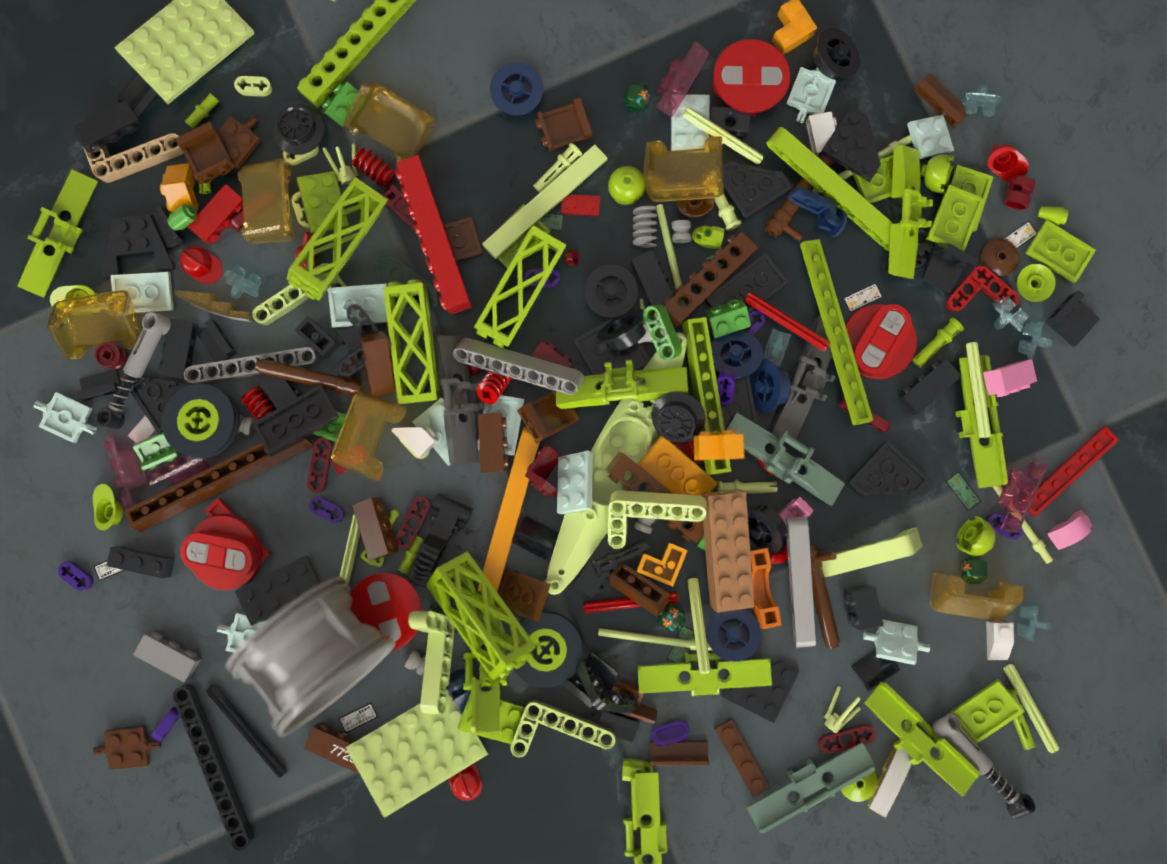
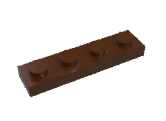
[714,718,770,798]

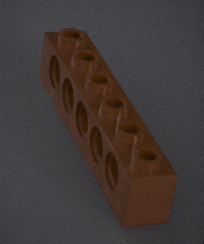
[662,232,758,328]
[605,452,704,543]

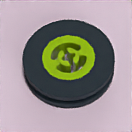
[162,384,240,459]
[509,611,583,687]

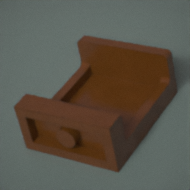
[535,98,592,152]
[175,122,235,184]
[517,390,579,444]

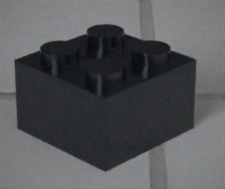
[843,584,884,630]

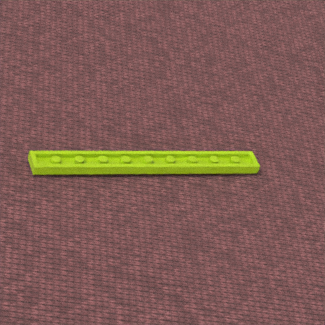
[800,239,873,426]

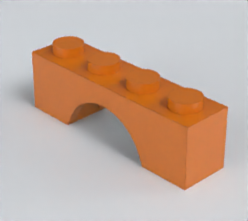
[750,548,782,629]

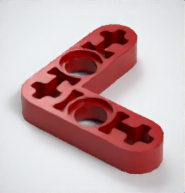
[946,266,1019,312]

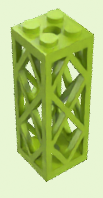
[286,177,388,301]
[474,225,566,348]
[383,279,441,404]
[426,551,536,681]

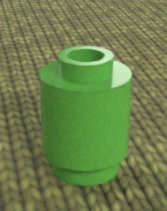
[167,204,197,231]

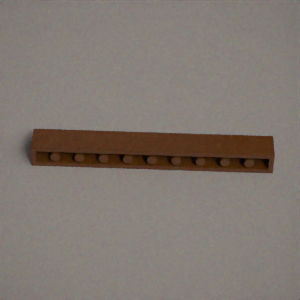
[124,435,314,532]

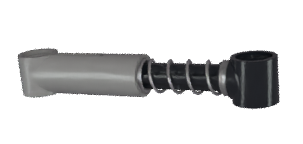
[96,312,171,429]
[932,713,1036,819]

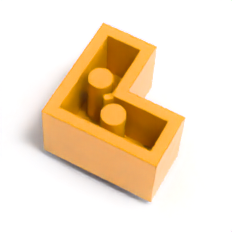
[772,0,817,55]
[160,163,199,215]
[694,430,744,460]
[636,542,688,587]

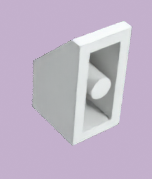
[806,111,837,156]
[391,427,438,458]
[986,621,1014,660]

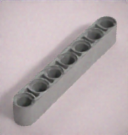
[453,338,584,395]
[184,347,319,384]
[786,516,816,648]

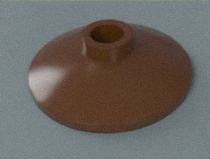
[677,186,715,217]
[980,239,1019,277]

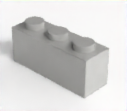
[133,631,201,682]

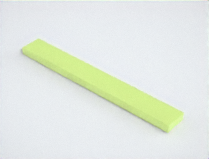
[482,145,608,259]

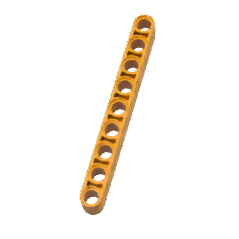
[478,427,540,593]

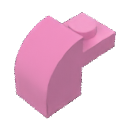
[778,497,814,537]
[1048,509,1092,550]

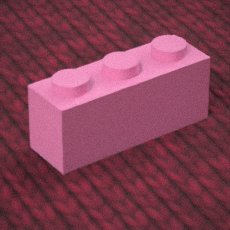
[983,359,1037,397]

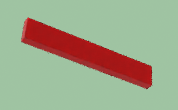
[1020,426,1119,517]

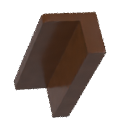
[914,74,970,129]
[649,741,710,766]

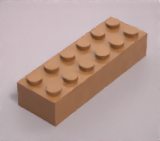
[701,489,754,612]

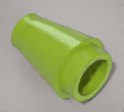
[1037,206,1069,225]

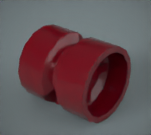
[1003,176,1036,210]
[95,342,129,370]

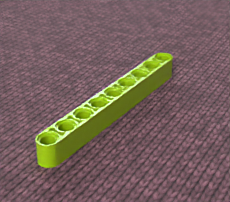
[767,127,893,251]

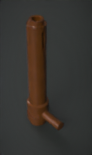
[765,153,834,242]
[255,358,362,397]
[810,544,840,649]

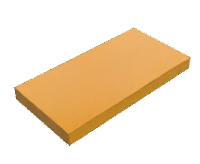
[637,436,718,509]

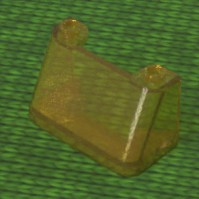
[344,83,437,162]
[643,136,724,202]
[238,158,295,244]
[47,290,141,360]
[331,392,407,481]
[930,573,1026,621]

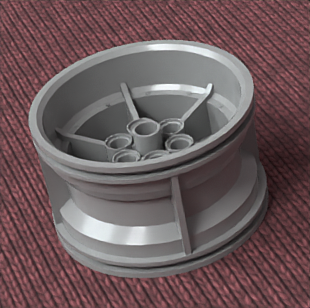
[226,577,396,737]

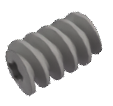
[633,206,657,248]

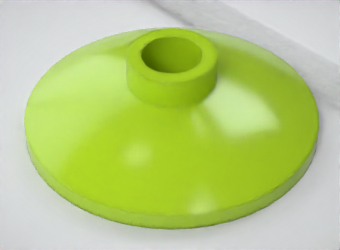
[1017,264,1056,302]
[841,771,878,802]

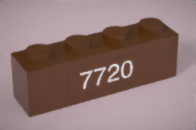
[303,723,360,774]

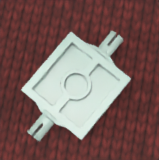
[786,67,836,123]
[34,392,97,443]
[217,612,268,653]
[863,619,930,665]

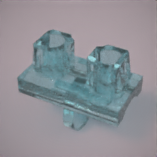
[763,329,791,366]

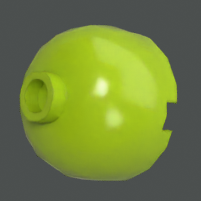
[921,155,954,194]
[608,166,646,205]
[956,516,996,556]

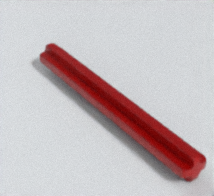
[744,292,830,351]
[583,592,679,613]

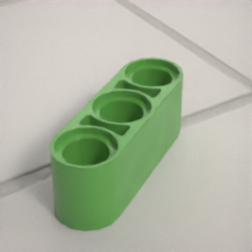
[643,304,682,361]

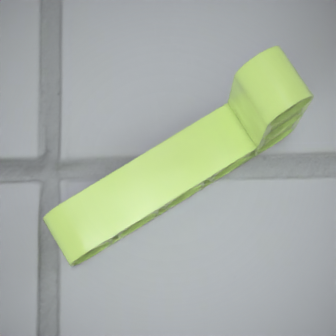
[253,263,347,325]
[608,490,707,549]
[822,527,923,577]
[409,611,455,714]
[511,700,615,757]

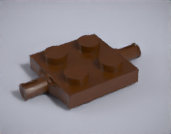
[218,116,262,169]
[93,726,162,770]

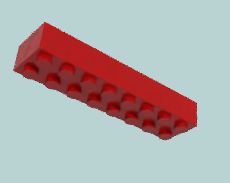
[395,155,473,315]

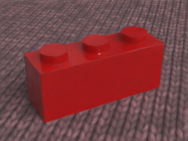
[187,184,248,245]

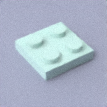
[907,115,954,160]

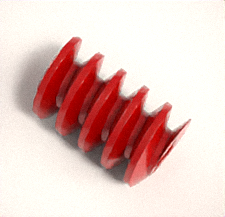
[352,147,396,187]
[476,371,512,405]
[241,385,275,421]

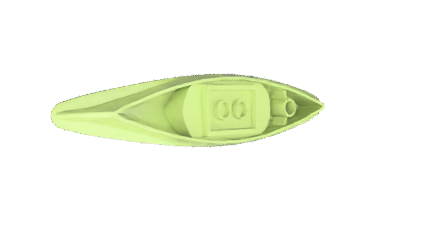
[546,332,687,595]

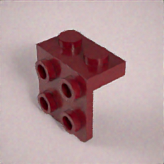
[524,445,561,497]

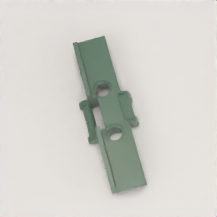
[726,413,845,506]
[746,742,876,833]

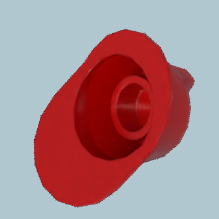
[987,144,1029,182]
[180,246,223,284]
[448,763,482,801]

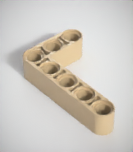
[83,133,184,183]

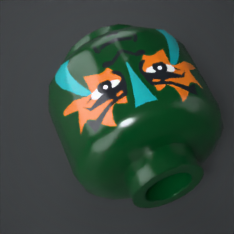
[623,82,651,112]
[961,555,987,584]
[657,603,686,632]

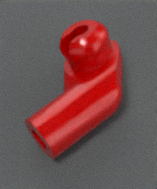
[769,544,788,564]

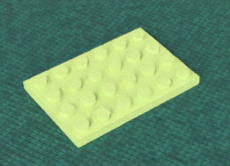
[115,0,255,104]
[346,692,488,818]

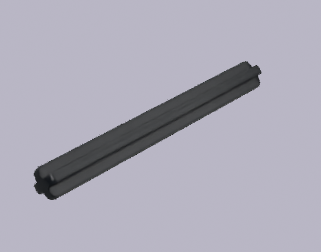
[206,685,287,778]

